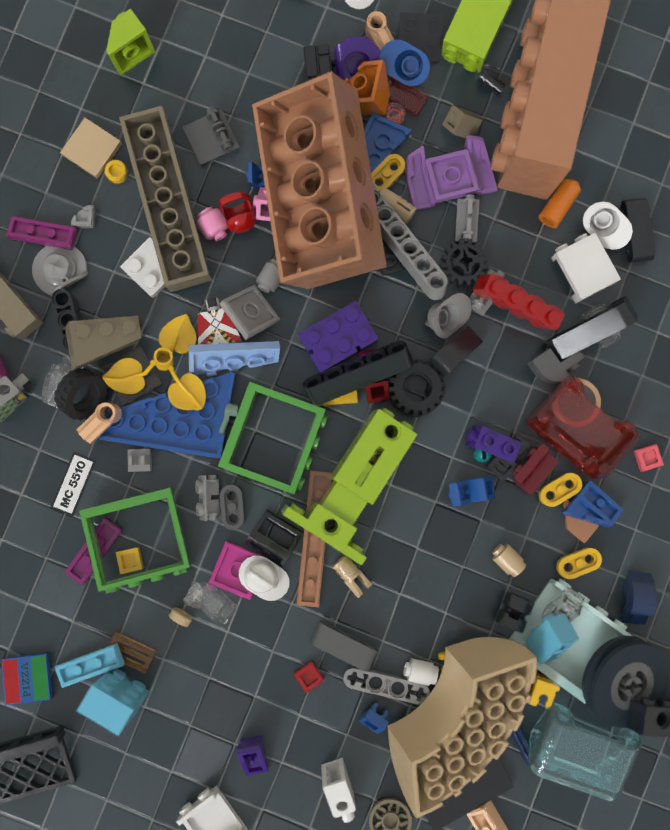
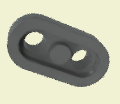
[220,485,245,530]

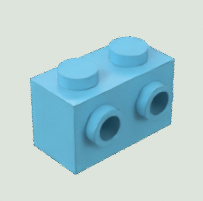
[526,613,580,665]

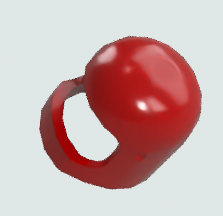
[219,192,257,233]

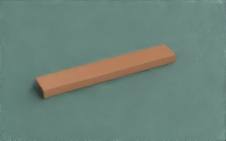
[297,471,332,607]

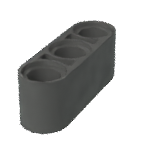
[310,621,379,672]

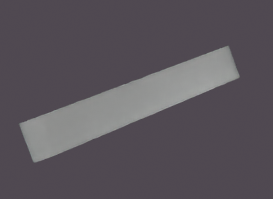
[373,184,447,300]

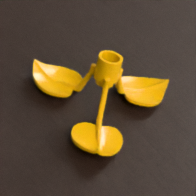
[103,314,206,410]

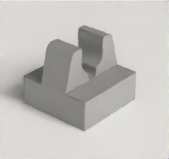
[128,449,152,472]

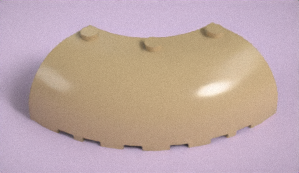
[387,637,537,819]

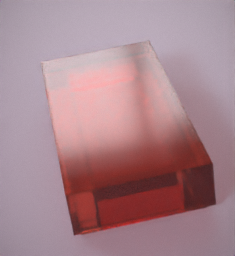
[388,76,429,117]

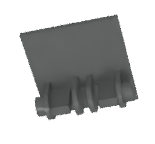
[182,107,240,166]

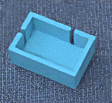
[77,669,149,736]

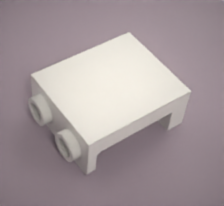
[551,233,621,304]
[176,785,248,830]

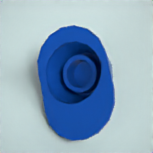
[379,39,430,86]

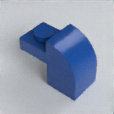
[448,476,496,507]

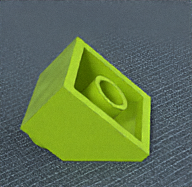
[106,8,155,76]

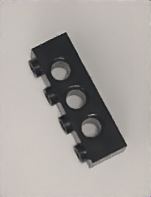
[626,697,670,737]

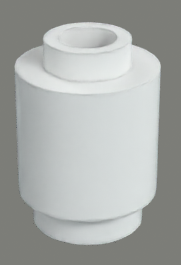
[403,658,439,686]

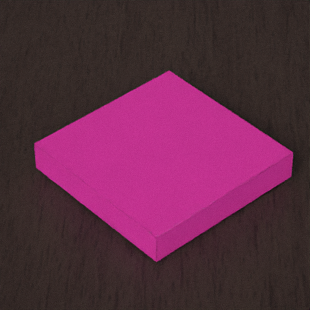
[209,541,267,600]

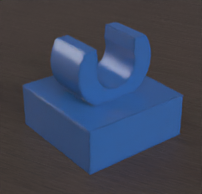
[358,703,389,734]

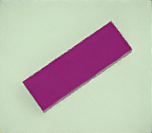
[6,216,78,250]
[64,517,124,585]

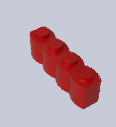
[473,274,565,330]

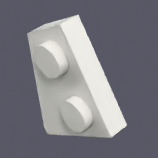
[120,237,165,298]

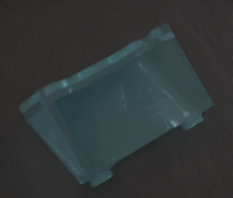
[529,702,642,801]

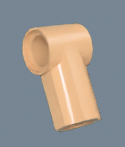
[365,11,394,51]
[76,403,122,444]

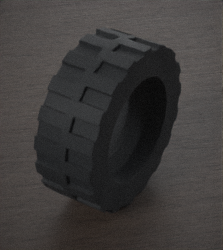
[54,368,107,420]

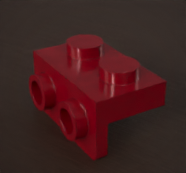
[513,443,559,495]

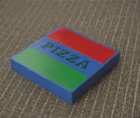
[1,652,53,705]

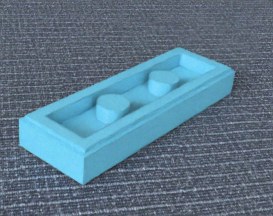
[55,643,125,688]

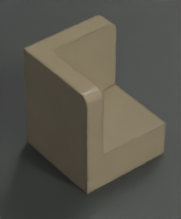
[442,104,483,138]

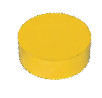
[105,160,128,184]

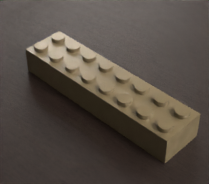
[119,105,213,292]

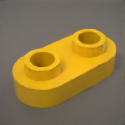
[371,154,405,192]
[539,473,582,507]
[556,547,602,579]

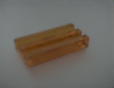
[109,632,156,673]

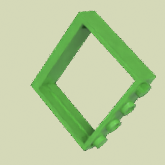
[218,382,328,495]
[79,488,191,594]

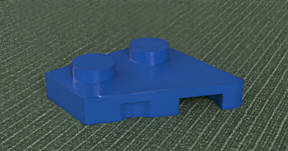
[562,480,624,528]

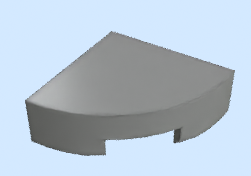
[71,205,96,228]

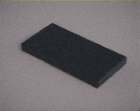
[425,758,514,830]

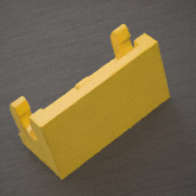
[529,672,560,708]

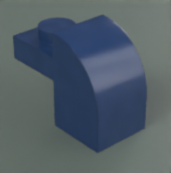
[621,571,657,625]

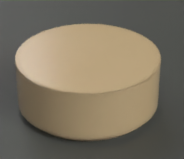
[169,607,192,627]

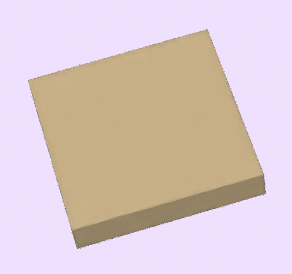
[60,118,122,179]

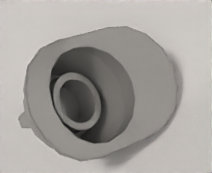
[425,293,472,338]

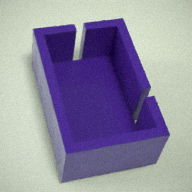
[298,301,379,373]

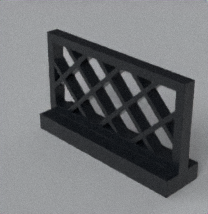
[0,725,77,804]

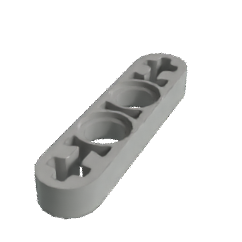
[343,666,430,705]

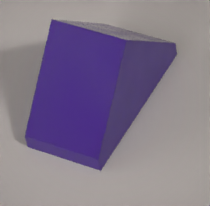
[237,735,268,776]

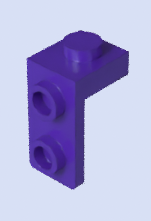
[465,425,521,463]

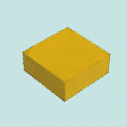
[116,547,144,574]

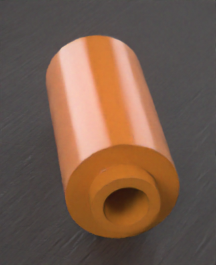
[538,178,581,228]

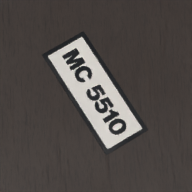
[50,452,96,517]

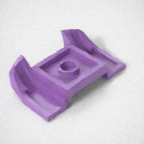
[405,135,498,211]

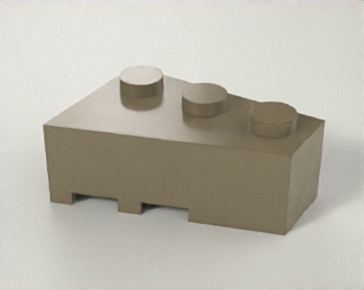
[65,316,142,371]

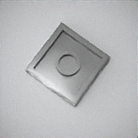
[220,284,280,340]

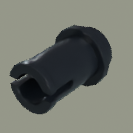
[477,69,507,97]

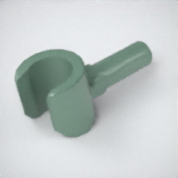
[219,403,238,434]

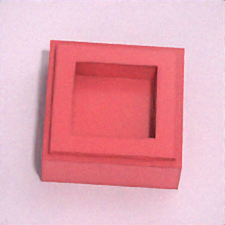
[633,444,664,472]

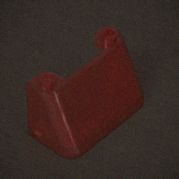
[526,375,641,479]

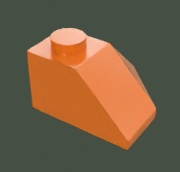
[344,60,390,116]

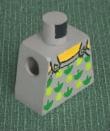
[0,373,32,423]

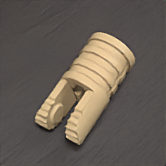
[380,188,417,225]
[332,555,372,598]

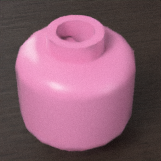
[196,207,228,242]

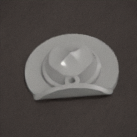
[32,246,88,296]

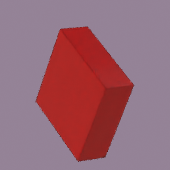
[293,660,325,693]

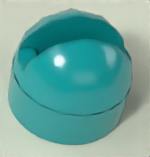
[473,449,492,463]

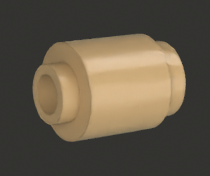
[492,543,526,577]

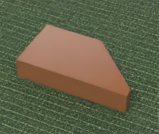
[563,500,599,543]

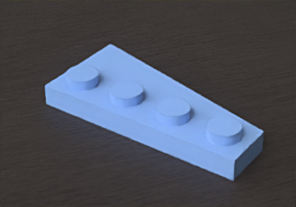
[188,341,280,377]

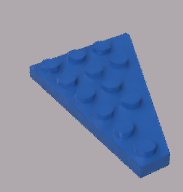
[97,372,236,459]

